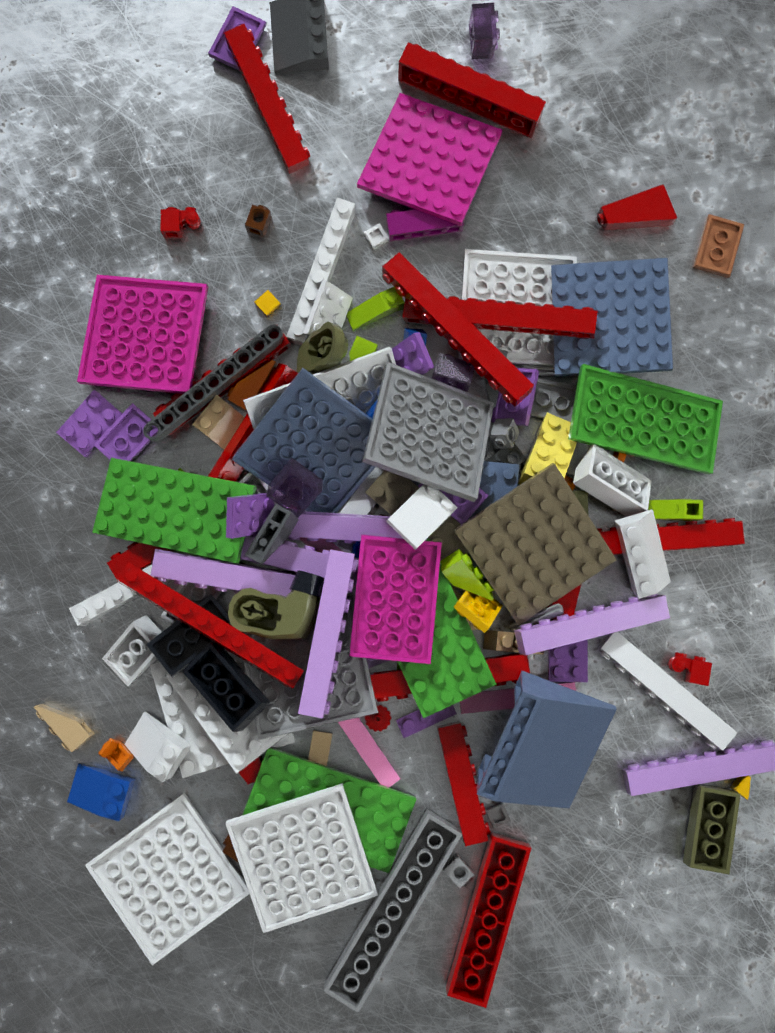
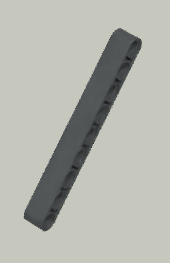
[143,324,284,442]

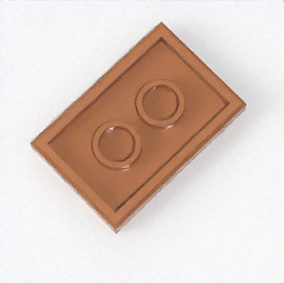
[693,214,745,278]

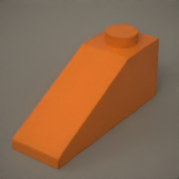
[227,360,277,413]

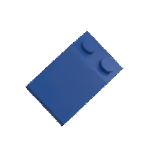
[67,763,136,821]

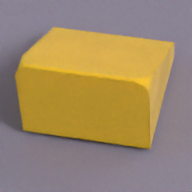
[730,776,751,800]

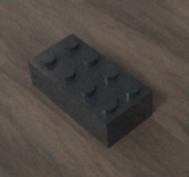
[146,594,232,678]
[182,643,271,732]

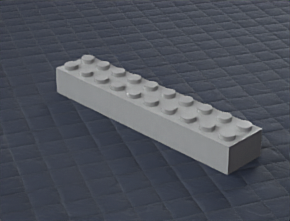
[324,809,462,1013]

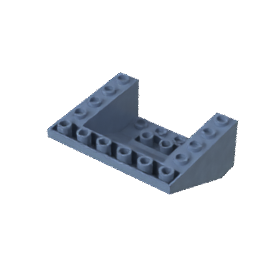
[477,671,617,809]

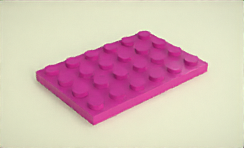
[349,535,442,664]

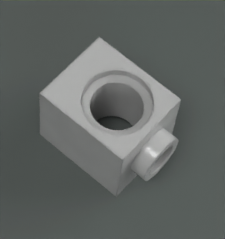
[489,418,519,449]
[443,852,474,889]

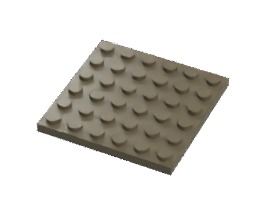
[454,463,617,625]

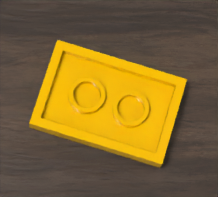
[454,590,503,633]

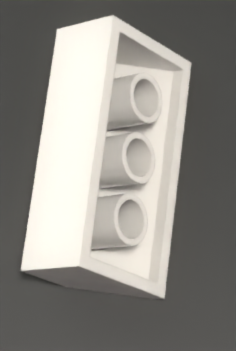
[573,444,651,517]
[614,510,671,599]

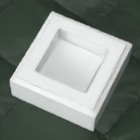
[364,223,389,250]

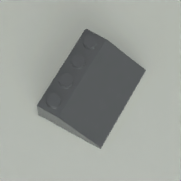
[270,0,329,73]

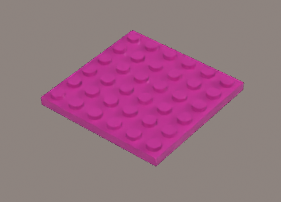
[357,93,503,226]
[77,275,208,394]

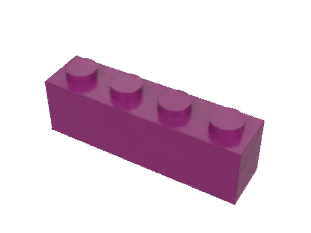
[386,208,464,242]

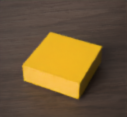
[254,290,281,317]

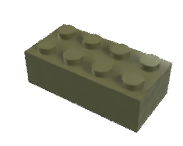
[683,784,741,875]

